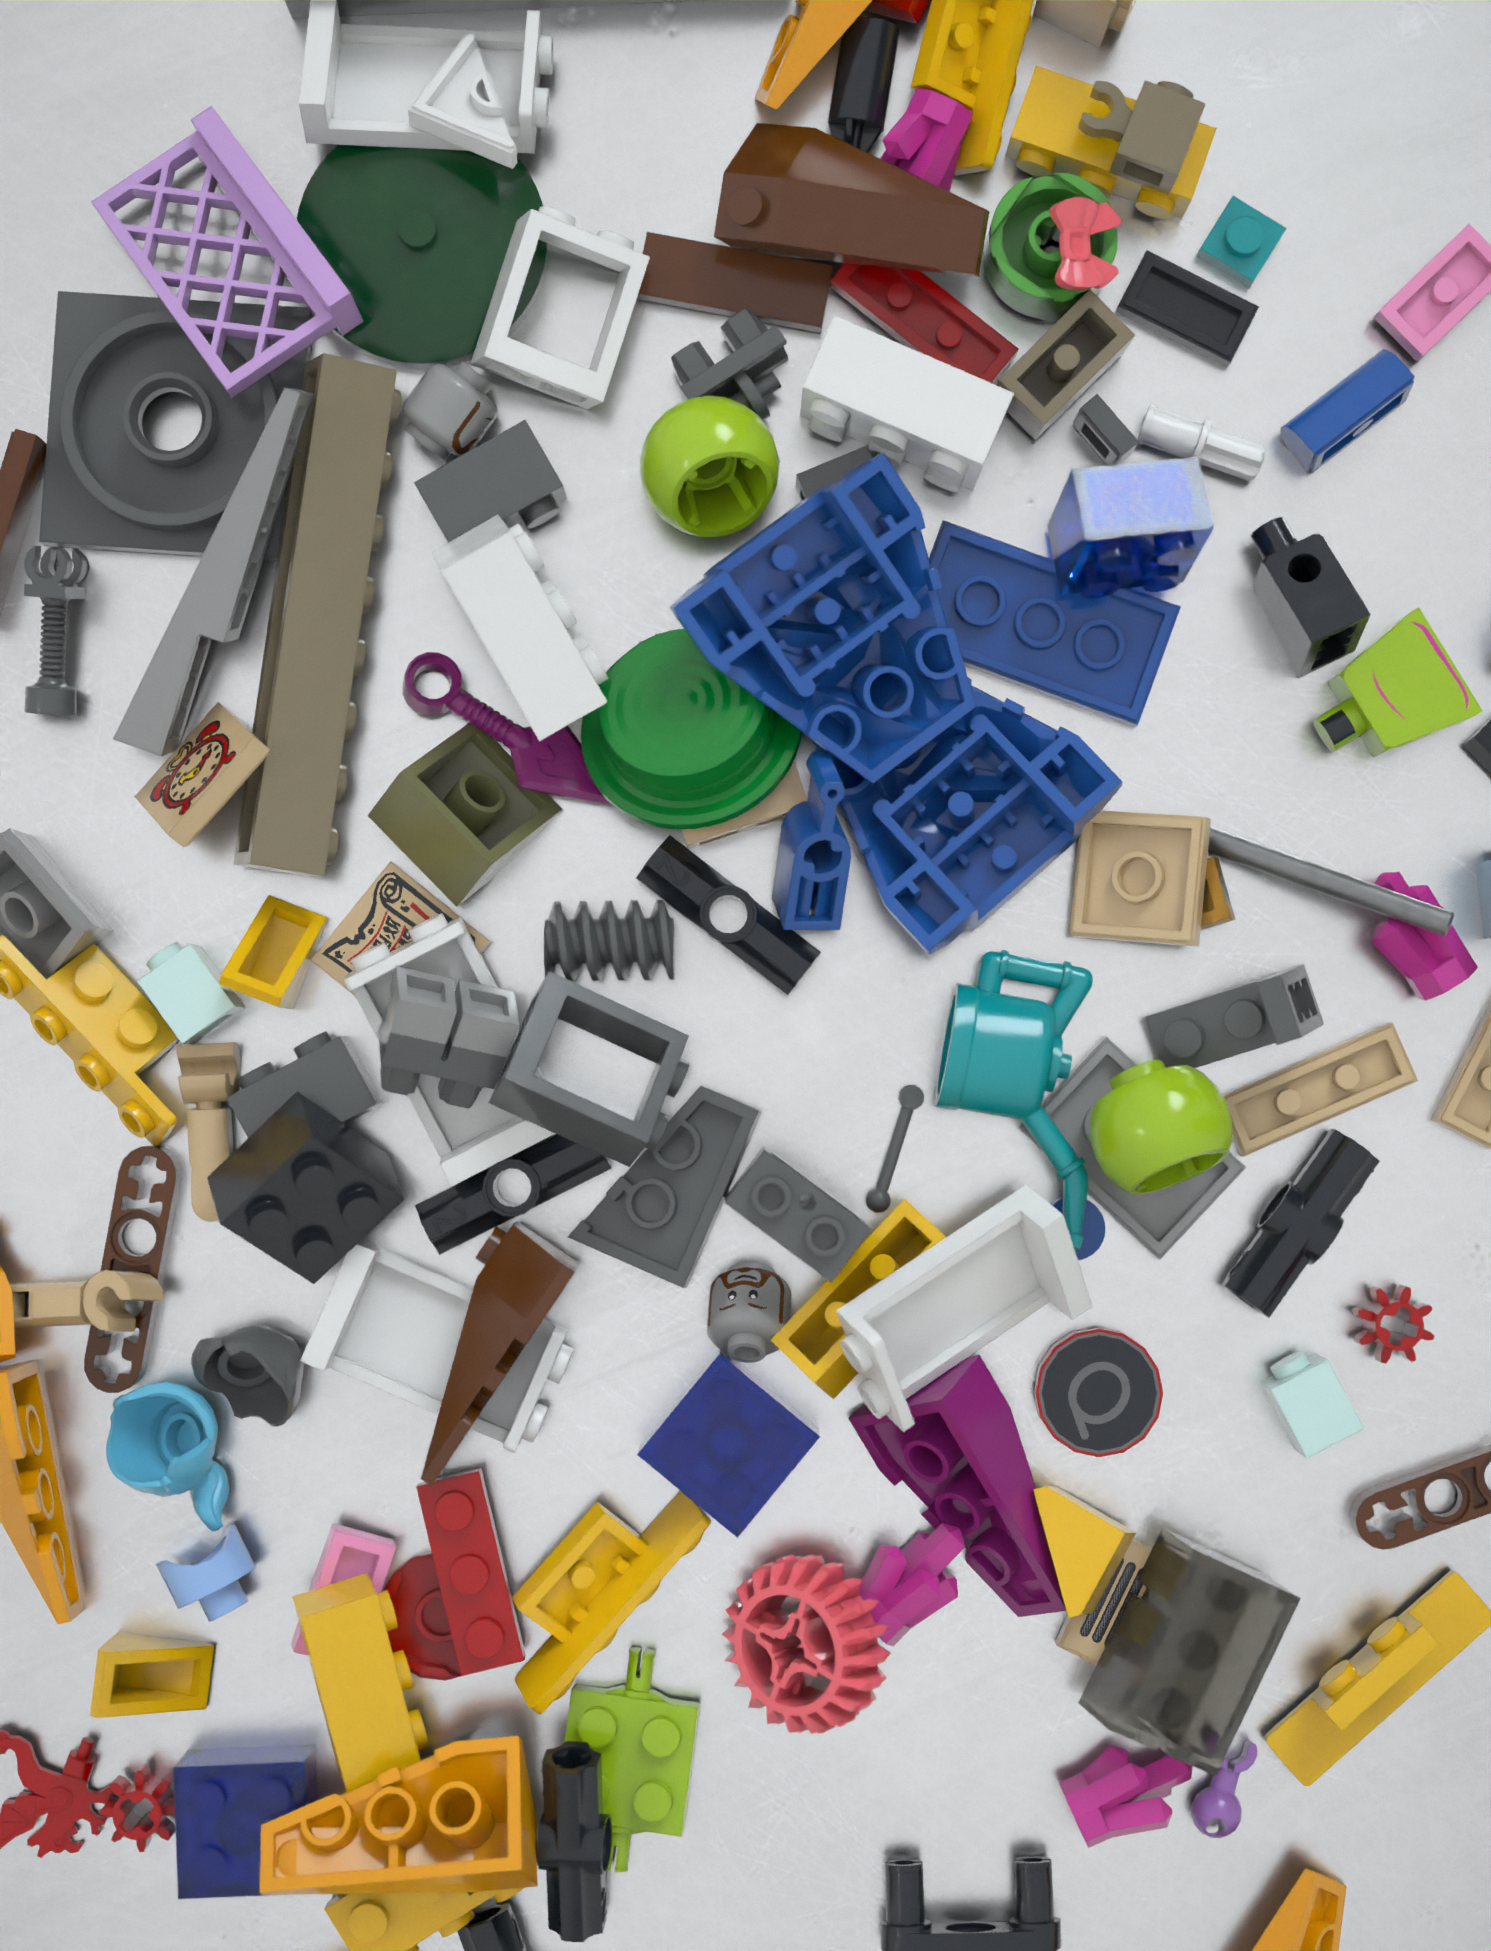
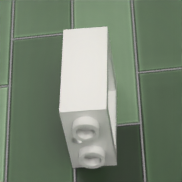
[471,206,650,410]

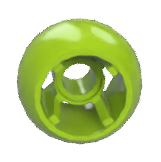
[640,396,780,537]
[1090,1060,1232,1195]

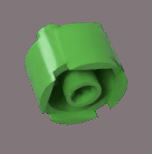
[984,173,1118,321]

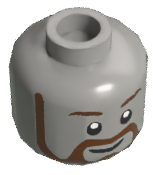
[403,361,498,460]
[707,1262,792,1363]

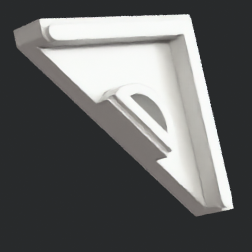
[408,32,517,169]

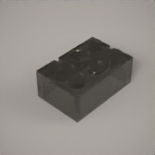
[1078,1528,1301,1776]

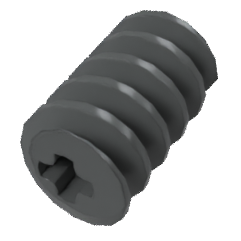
[544,900,675,982]

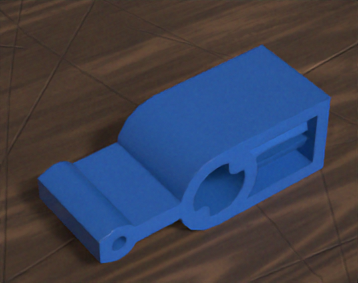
[772,751,851,930]

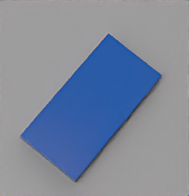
[929,520,1181,728]

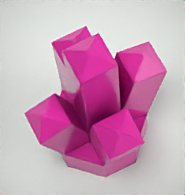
[880,88,973,192]
[1372,872,1478,1001]
[859,1523,965,1647]
[1059,1745,1193,1848]

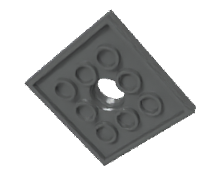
[39,291,313,561]

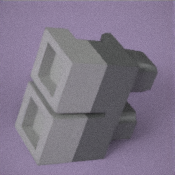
[378,966,520,1109]

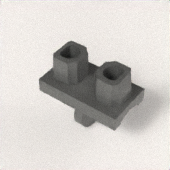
[671,308,788,421]

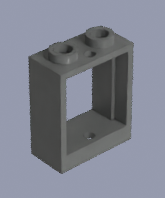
[488,971,690,1167]
[725,1146,871,1283]

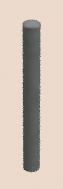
[1208,827,1454,937]

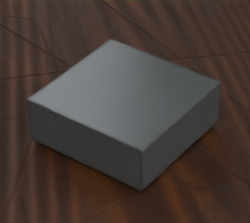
[1073,394,1139,469]

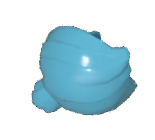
[106,1382,230,1532]

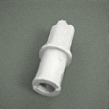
[1137,404,1265,481]

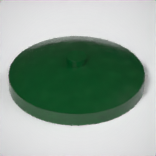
[297,145,549,370]

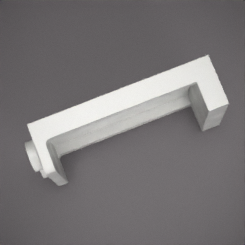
[299,0,554,154]
[343,913,555,1187]
[836,1185,1093,1432]
[300,1239,574,1453]

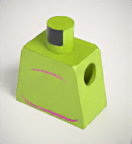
[1313,607,1483,757]

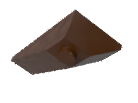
[714,123,989,277]
[421,1221,580,1486]

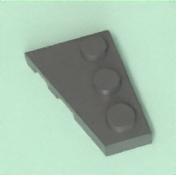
[568,1086,762,1288]

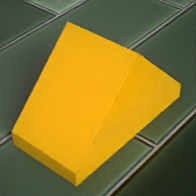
[219,895,327,1009]
[1033,1486,1136,1618]
[90,1632,214,1718]

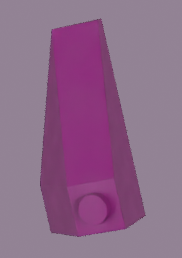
[848,1355,1066,1617]

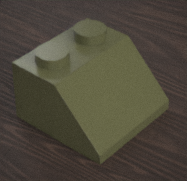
[368,723,562,907]

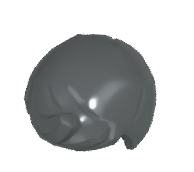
[191,1325,304,1427]

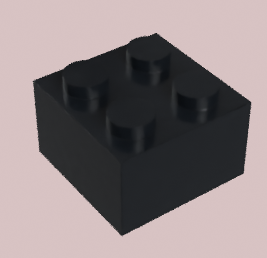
[207,1091,404,1284]

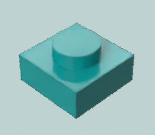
[1196,196,1287,288]

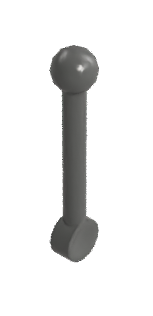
[866,1084,924,1213]

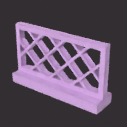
[91,106,364,398]

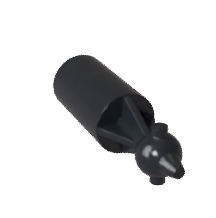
[828,16,900,153]

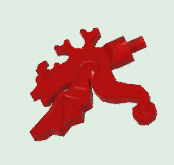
[0,1730,115,1858]

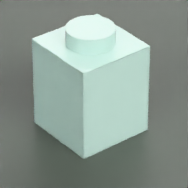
[137,942,245,1044]
[1260,1351,1365,1459]

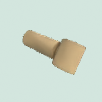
[175,1042,241,1222]
[10,1270,164,1332]

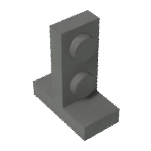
[1146,964,1324,1068]

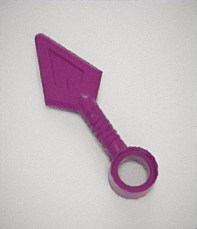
[402,652,613,806]

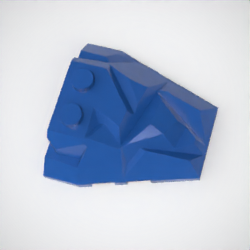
[669,453,976,783]
[811,677,1123,955]

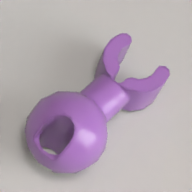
[1191,1731,1257,1838]

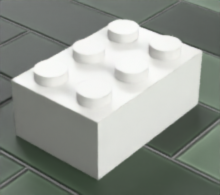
[800,315,1014,492]
[431,514,609,741]

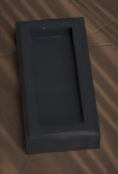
[1116,250,1259,367]

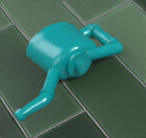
[935,950,1093,1250]

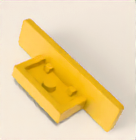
[911,0,1034,176]
[0,935,179,1146]
[512,1490,711,1715]
[1264,1571,1491,1786]
[324,1888,523,1951]

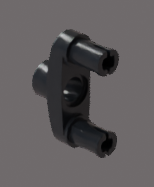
[880,1856,1062,1951]

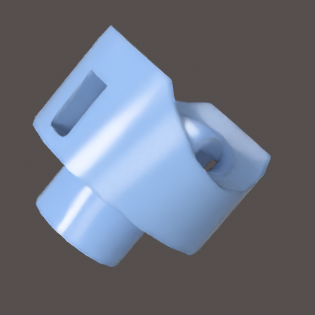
[156,1523,256,1622]

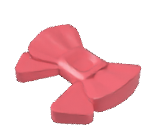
[1050,197,1122,291]

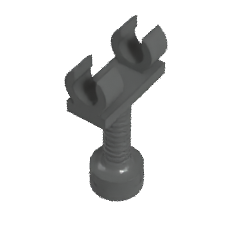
[24,546,87,715]

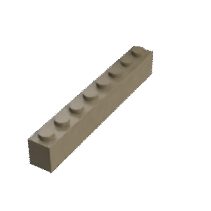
[233,353,401,876]

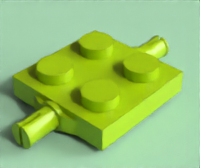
[564,1647,701,1872]

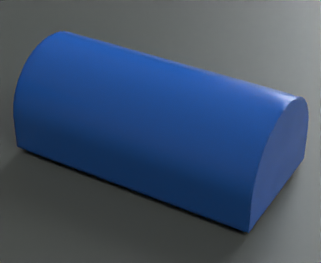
[1280,349,1415,473]

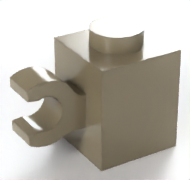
[1078,80,1206,195]

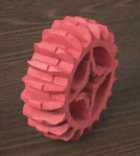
[721,1555,891,1734]

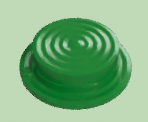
[581,629,802,829]

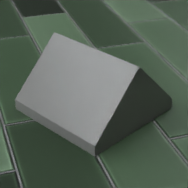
[0,828,114,979]

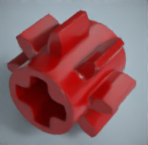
[1351,1284,1435,1364]
[100,1764,186,1852]

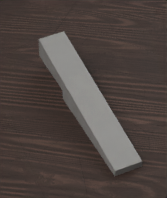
[113,387,314,756]

